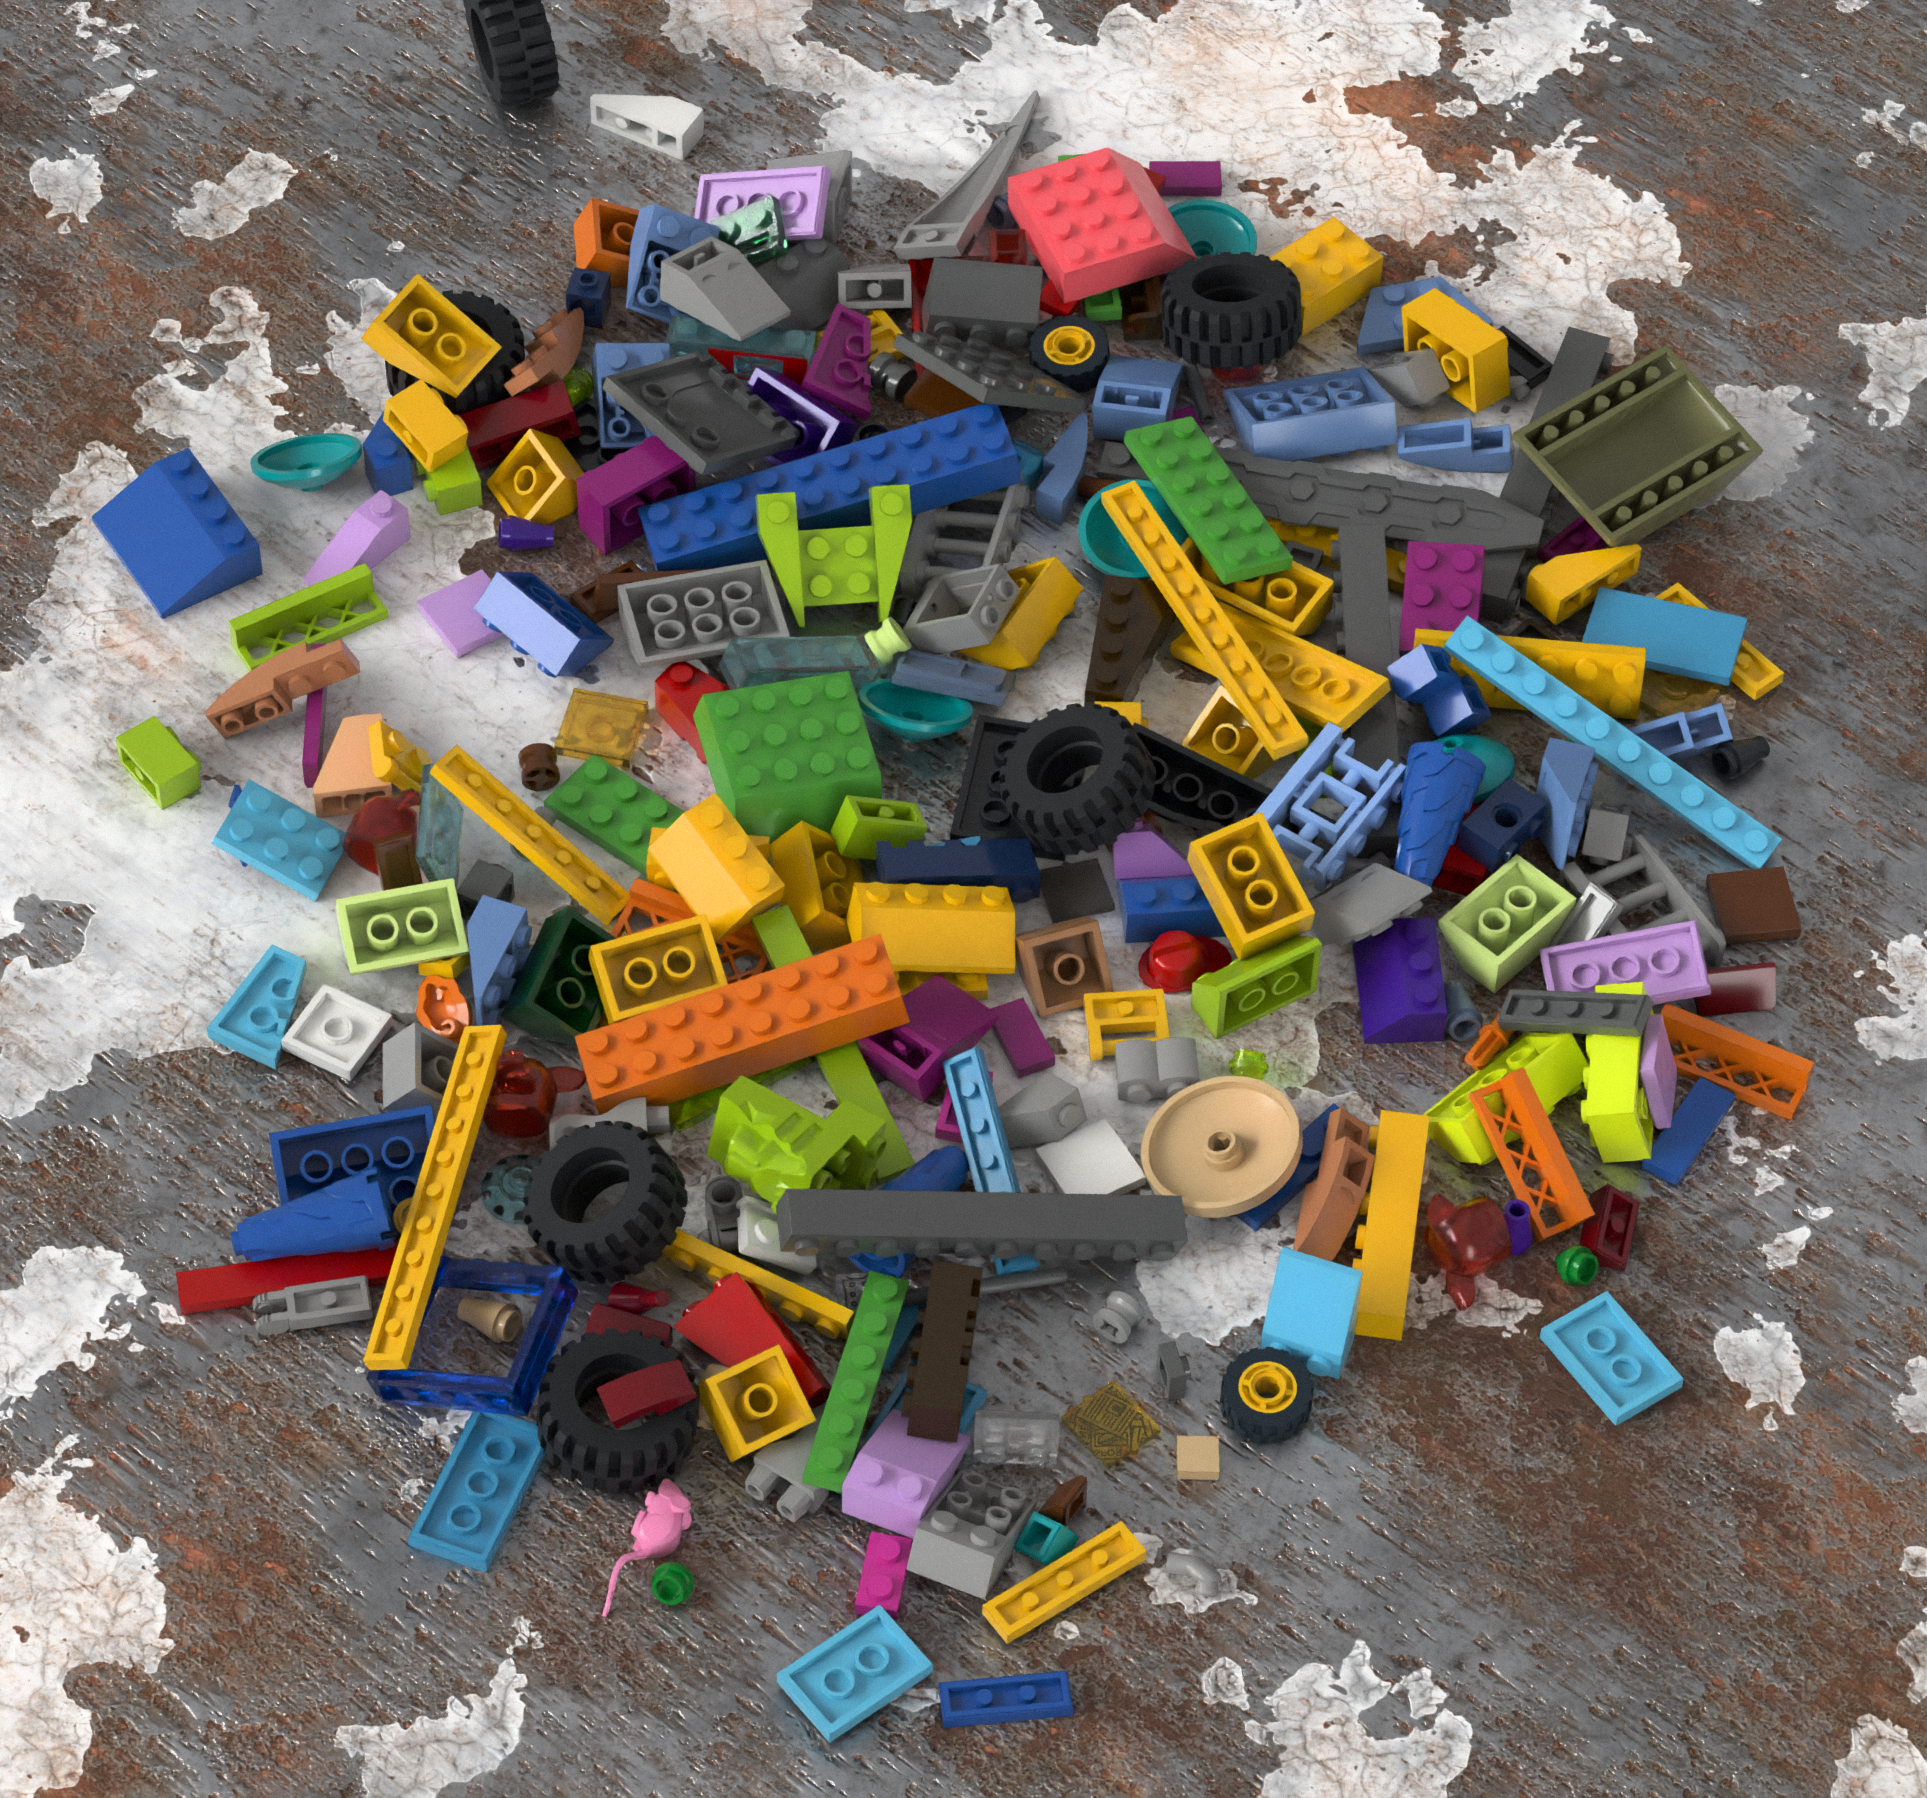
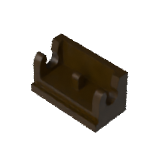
[1118,275,1163,342]

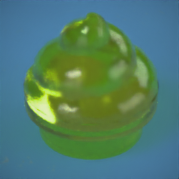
[562,367,594,404]
[1228,1049,1269,1080]

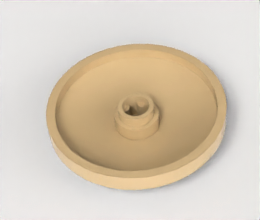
[1140,1076,1303,1218]

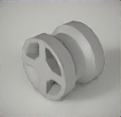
[1092,1291,1145,1344]

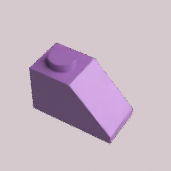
[1112,819,1193,879]

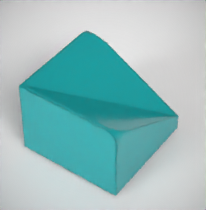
[1013,1511,1079,1567]

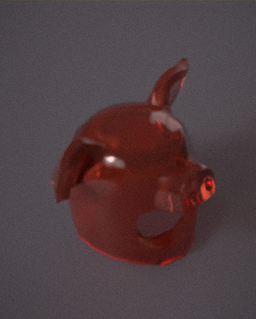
[343,788,430,877]
[483,1049,587,1138]
[1424,1194,1512,1310]

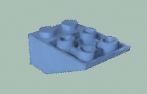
[626,204,721,331]
[591,343,670,449]
[1092,355,1183,441]
[1536,737,1599,870]
[467,895,532,1026]

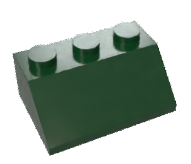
[501,907,617,1047]

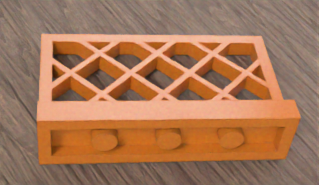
[610,878,770,984]

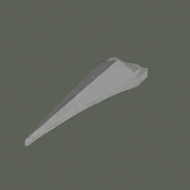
[893,90,1040,260]

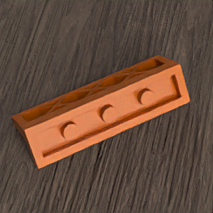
[1660,1003,1815,1120]
[1468,1067,1595,1242]

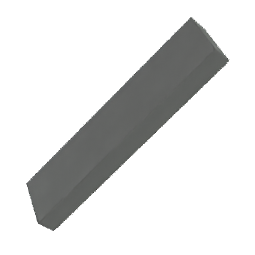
[1497,989,1654,1036]

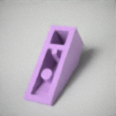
[303,490,411,586]

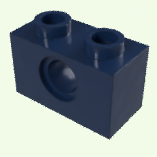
[1457,778,1546,873]

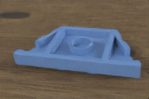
[1356,277,1493,355]

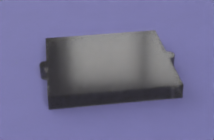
[1039,858,1115,923]

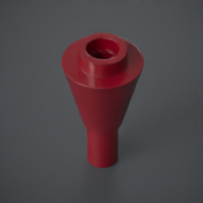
[608,1281,670,1315]

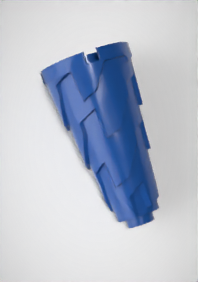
[1394,742,1486,887]
[848,1145,970,1278]
[231,1166,397,1262]

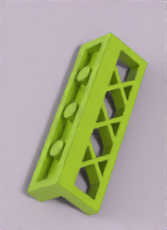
[229,563,388,672]

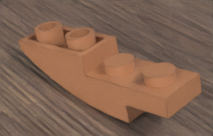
[504,306,584,397]
[206,639,360,738]
[1293,1108,1375,1262]

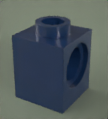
[566,267,611,329]

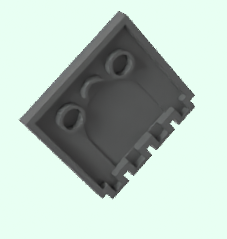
[893,331,1089,414]
[602,351,800,475]

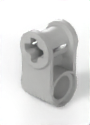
[705,1176,743,1252]

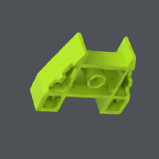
[755,484,912,629]

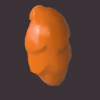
[415,975,473,1044]

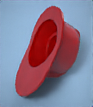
[1138,930,1232,994]

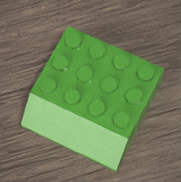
[693,671,882,844]

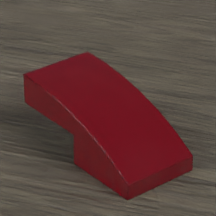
[596,1360,697,1429]

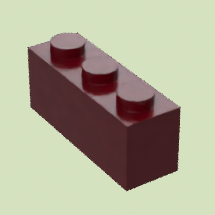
[458,380,582,470]

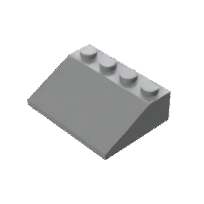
[617,560,791,669]

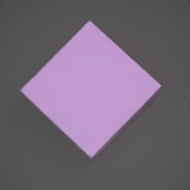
[417,570,505,658]
[1639,1014,1678,1129]

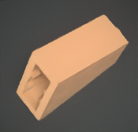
[313,713,394,818]

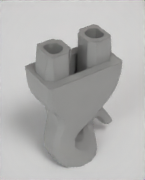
[549,1097,671,1157]
[745,1404,868,1522]

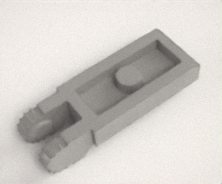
[252,1275,373,1336]

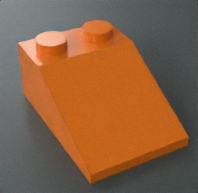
[573,198,639,288]

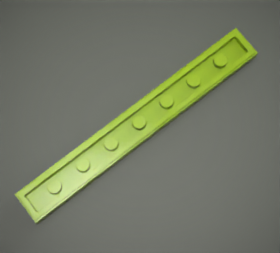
[751,904,915,1185]

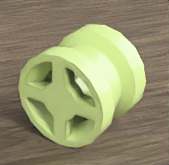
[864,617,911,665]

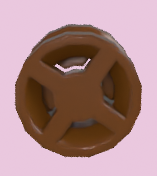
[518,743,560,791]

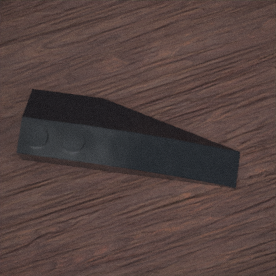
[1133,722,1337,858]

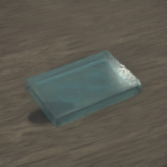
[415,763,464,891]

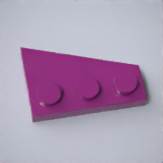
[800,303,871,421]

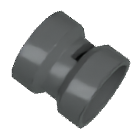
[868,351,917,401]

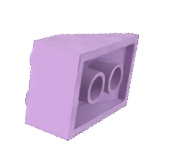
[842,1409,970,1539]

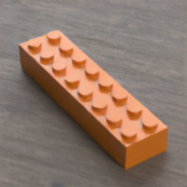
[574,933,910,1115]

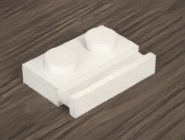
[736,1195,816,1275]

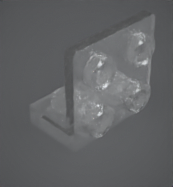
[973,1410,1060,1467]

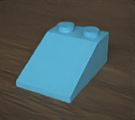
[1260,1247,1363,1379]

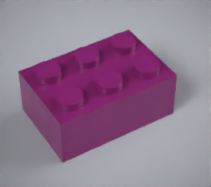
[576,435,696,556]
[1399,541,1486,658]

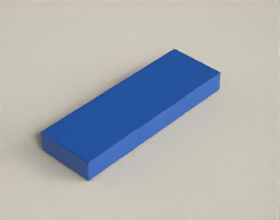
[1641,1077,1736,1186]
[938,1670,1073,1728]

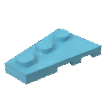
[207,944,307,1070]

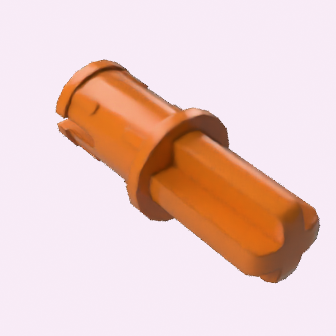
[1465,1008,1516,1071]

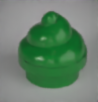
[1555,1245,1598,1287]
[651,1562,695,1605]

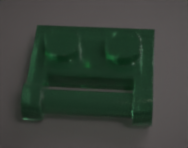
[710,195,788,265]

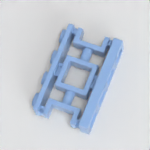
[1253,722,1406,892]

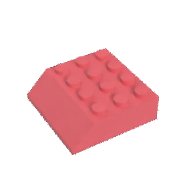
[1008,147,1198,303]

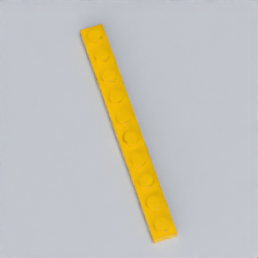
[1101,480,1308,760]
[363,1025,507,1370]

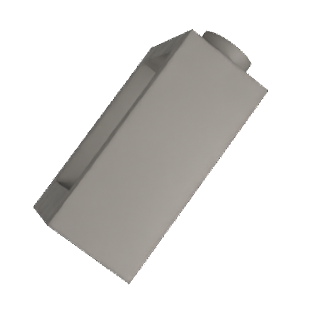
[902,563,1021,654]

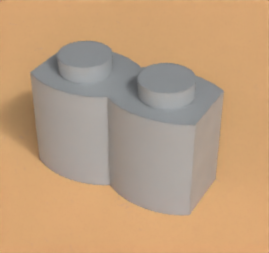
[1115,1037,1199,1104]

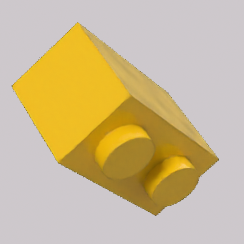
[383,379,468,473]

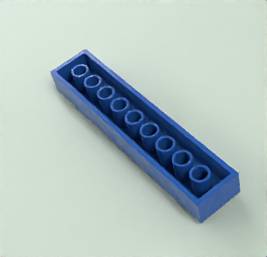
[637,403,1022,571]

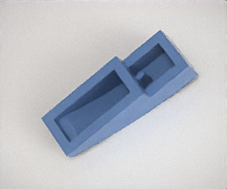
[1036,412,1088,525]
[1397,418,1514,473]
[1628,702,1734,761]

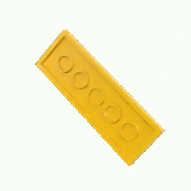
[1169,601,1391,733]
[1413,628,1646,720]

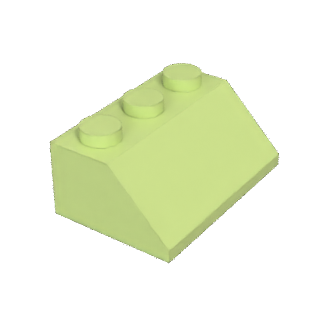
[1438,854,1577,994]
[336,878,469,976]

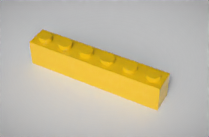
[1352,1110,1430,1341]

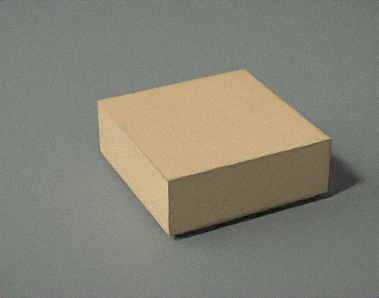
[1176,1435,1220,1480]

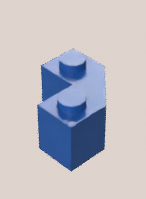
[363,409,413,496]
[1387,644,1492,738]

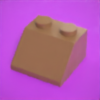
[1015,916,1114,1018]

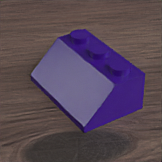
[747,367,860,466]
[1352,917,1447,1044]

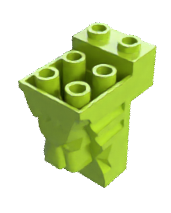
[706,1075,887,1215]

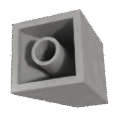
[766,150,852,246]

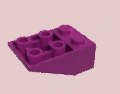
[856,974,1000,1103]

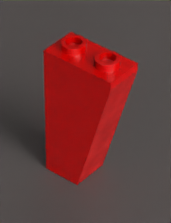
[674,1272,832,1409]

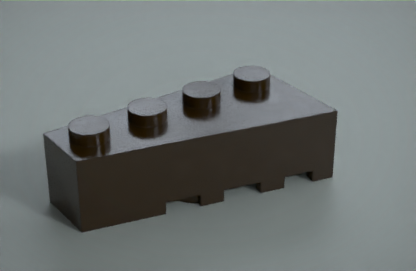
[1084,575,1177,707]
[901,1260,983,1442]

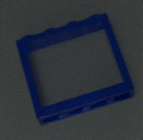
[366,1255,579,1416]

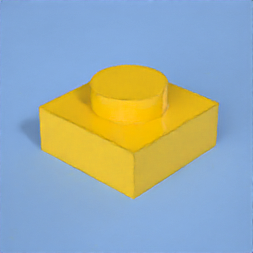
[418,947,470,979]

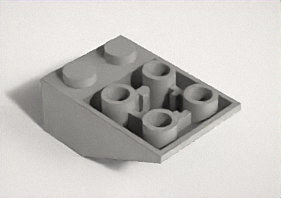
[660,236,791,342]
[1309,862,1433,947]
[906,1470,1038,1600]

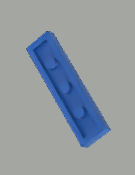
[1235,1103,1340,1232]

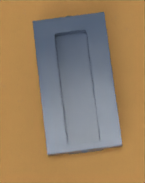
[891,649,1017,707]

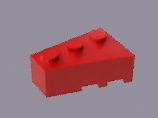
[654,661,733,764]

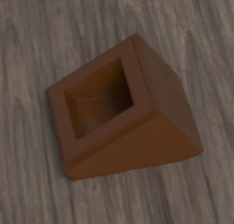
[1038,1475,1088,1527]

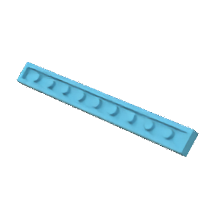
[1444,615,1782,869]

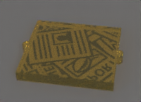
[1060,1380,1161,1470]

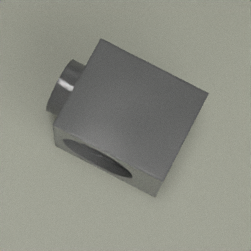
[456,859,515,921]

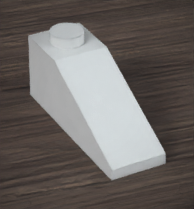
[590,94,704,161]

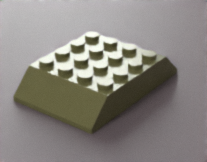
[1511,344,1764,547]

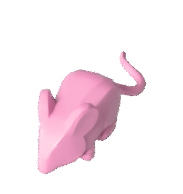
[602,1478,692,1617]

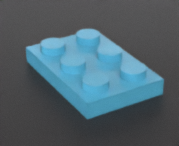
[212,779,352,901]
[1540,1291,1684,1426]
[777,1605,933,1743]

